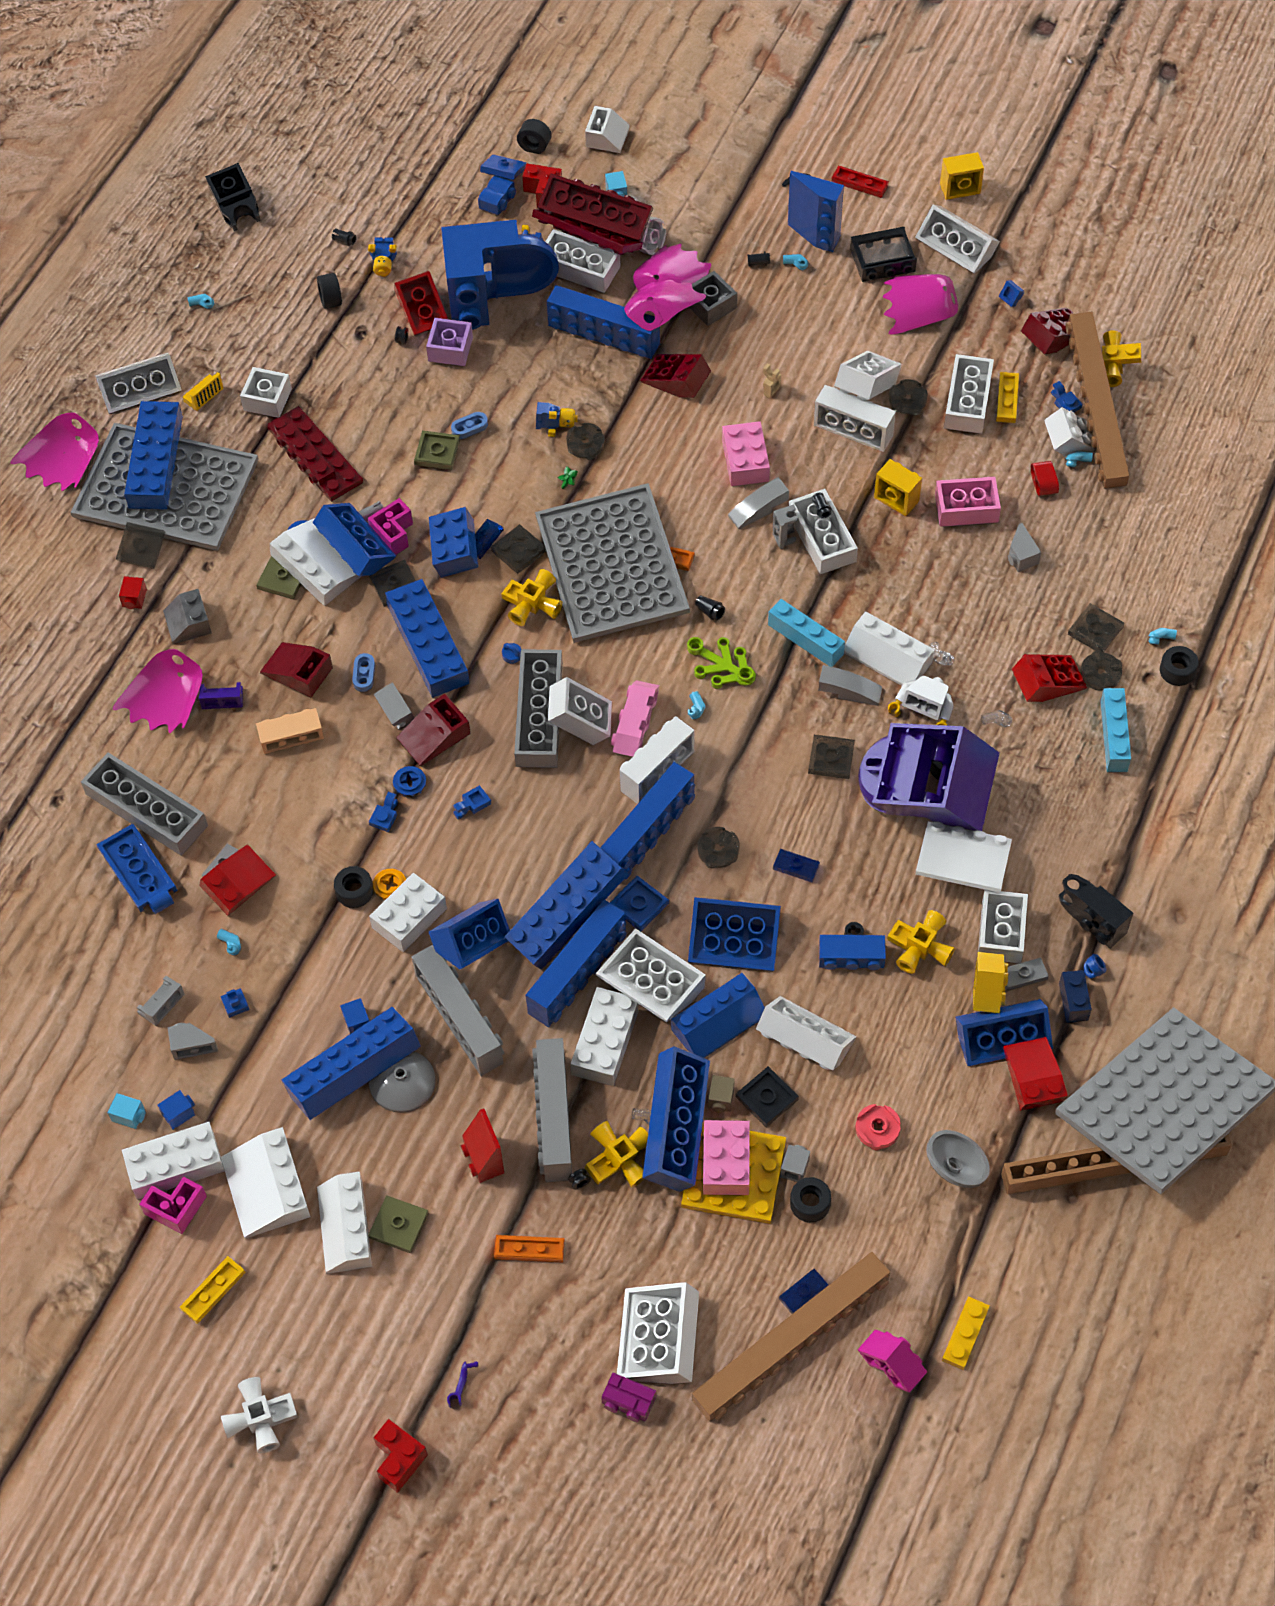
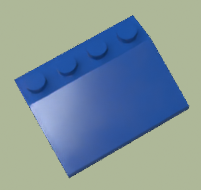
[788,170,844,252]
[688,897,781,971]

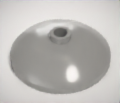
[369,1051,435,1113]
[926,1130,990,1188]

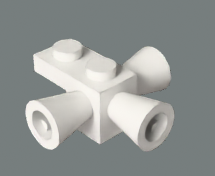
[221,1377,298,1453]

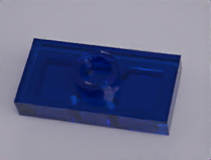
[475,519,504,559]
[773,848,820,883]
[779,1269,829,1314]

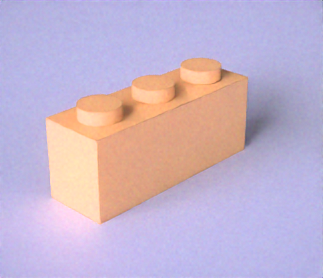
[256,708,324,754]

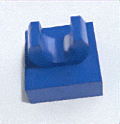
[999,280,1024,307]
[220,988,249,1018]

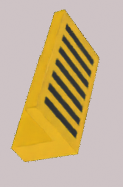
[182,372,224,411]

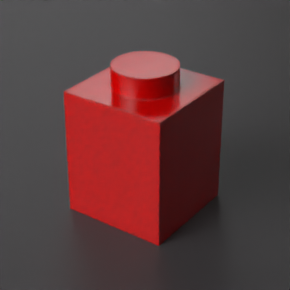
[119,576,147,609]

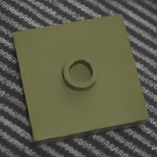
[414,430,460,470]
[256,556,301,600]
[368,1195,429,1253]

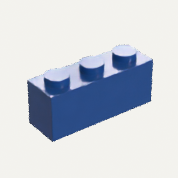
[819,935,886,970]

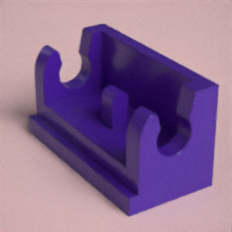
[199,682,243,709]

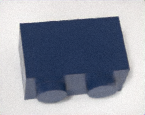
[1059,970,1092,1023]

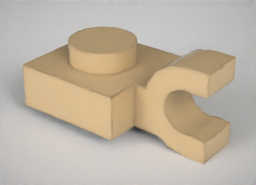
[763,363,781,398]

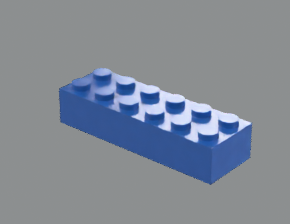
[547,285,660,359]
[124,401,183,509]
[385,579,470,698]
[600,762,695,880]
[505,841,628,970]
[525,899,627,1028]
[281,1007,421,1120]
[642,1046,710,1192]

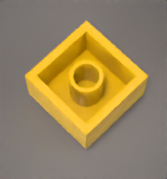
[940,152,984,200]
[874,459,922,516]
[973,952,1008,1013]

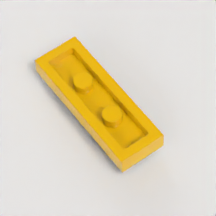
[996,372,1019,423]
[179,1256,246,1324]
[942,1296,990,1370]

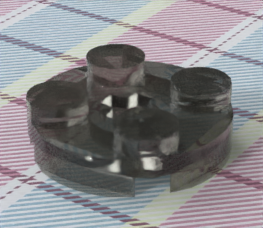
[889,379,928,415]
[566,423,605,460]
[1080,650,1122,691]
[697,827,740,868]

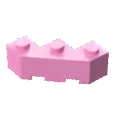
[611,680,660,757]

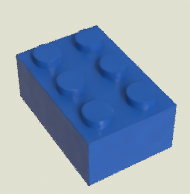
[429,507,478,578]

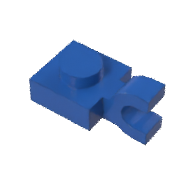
[1051,381,1083,412]
[453,785,491,820]
[369,792,398,832]

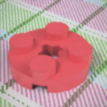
[855,1104,901,1151]

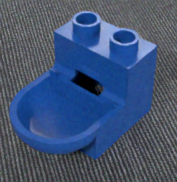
[441,220,559,330]

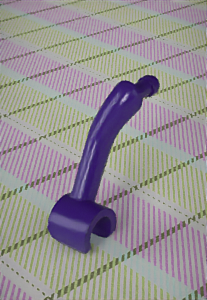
[447,1361,479,1408]

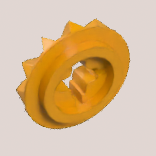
[373,869,406,900]

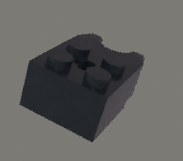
[205,163,261,232]
[1058,874,1134,949]

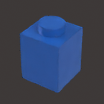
[340,998,370,1034]
[157,1090,195,1130]

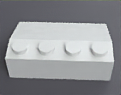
[270,518,361,606]
[915,821,1012,893]
[596,928,706,1022]
[221,1127,310,1239]
[617,1282,699,1384]

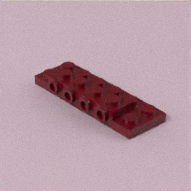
[538,173,654,242]
[532,209,643,255]
[267,406,363,502]

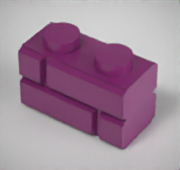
[601,1372,657,1422]

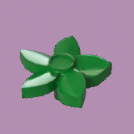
[558,466,578,489]

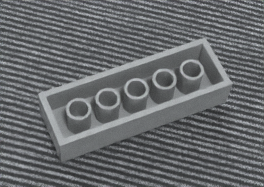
[514,649,563,768]
[81,752,208,856]
[411,945,504,1076]
[532,1038,572,1182]

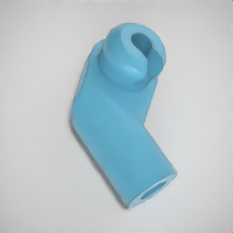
[783,254,809,270]
[187,294,214,309]
[1066,451,1093,467]
[1149,628,1177,645]
[688,691,706,719]
[217,929,241,955]

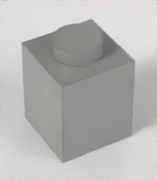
[780,1145,810,1182]

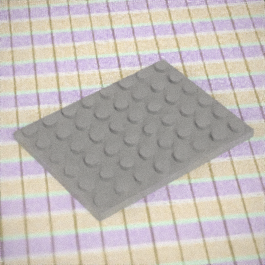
[70,423,259,551]
[535,483,690,643]
[1055,1007,1275,1194]

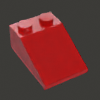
[394,271,448,336]
[199,844,276,916]
[1003,1037,1068,1111]
[460,1108,505,1183]

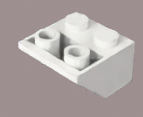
[585,106,630,153]
[1044,407,1095,456]

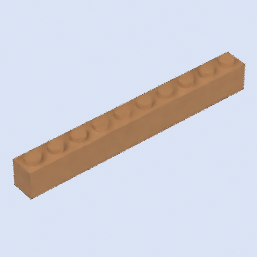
[1066,311,1129,489]
[1001,1134,1232,1195]
[692,1252,890,1422]

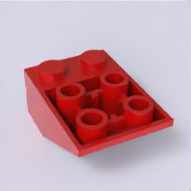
[1012,654,1087,702]

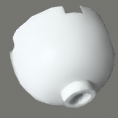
[639,217,666,255]

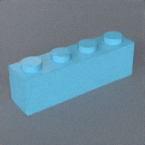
[768,599,845,667]
[1100,688,1131,772]

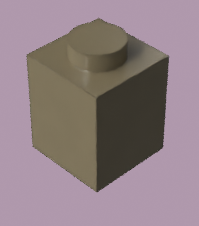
[708,1075,735,1113]

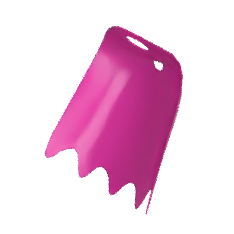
[633,244,711,301]
[883,274,958,335]
[624,280,706,331]
[10,412,99,491]
[113,649,203,733]

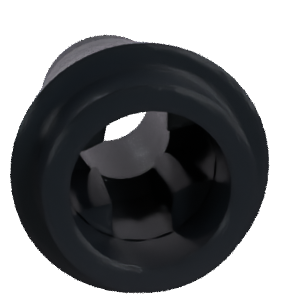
[695,595,725,621]

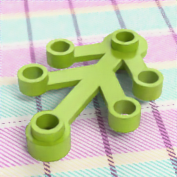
[687,637,756,689]

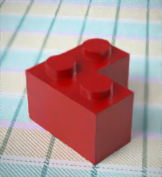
[522,163,562,208]
[373,1419,428,1493]

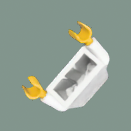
[888,676,953,726]

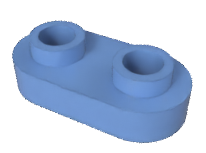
[451,412,488,439]
[352,653,375,692]

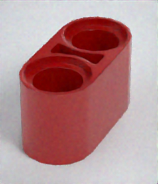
[1030,461,1059,496]

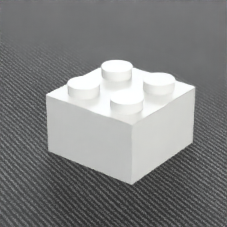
[240,367,292,418]

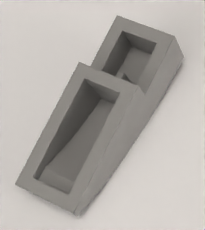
[728,477,789,529]
[818,665,882,706]

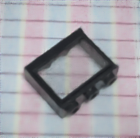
[850,227,917,282]

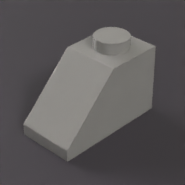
[1008,523,1041,572]
[168,1023,218,1060]

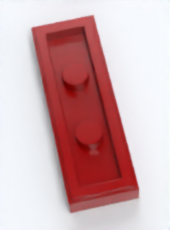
[831,165,889,198]

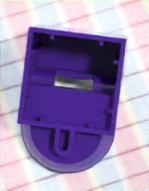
[858,723,1000,831]

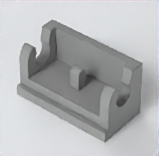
[772,504,798,549]
[374,682,415,730]
[137,976,184,1026]

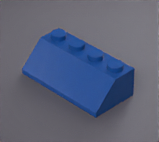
[312,503,396,576]
[429,898,510,969]
[671,973,765,1058]
[955,999,1053,1066]

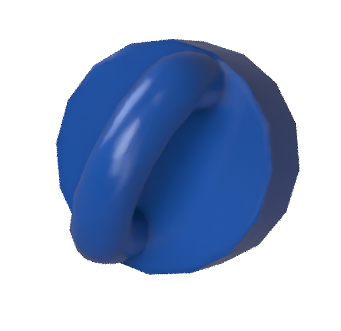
[502,643,521,664]
[1084,954,1107,978]

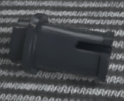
[332,228,356,246]
[747,251,770,266]
[812,492,832,518]

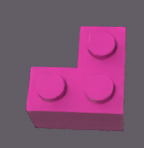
[368,498,413,555]
[139,1177,207,1234]
[858,1329,927,1393]

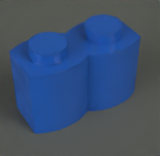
[478,176,516,215]

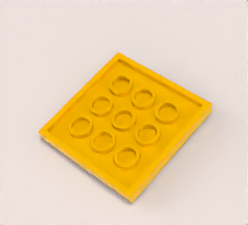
[681,1122,786,1224]

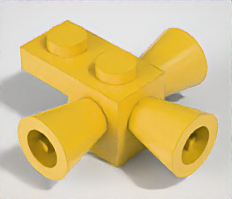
[1102,330,1142,387]
[501,569,563,626]
[887,910,955,974]
[584,1121,648,1188]

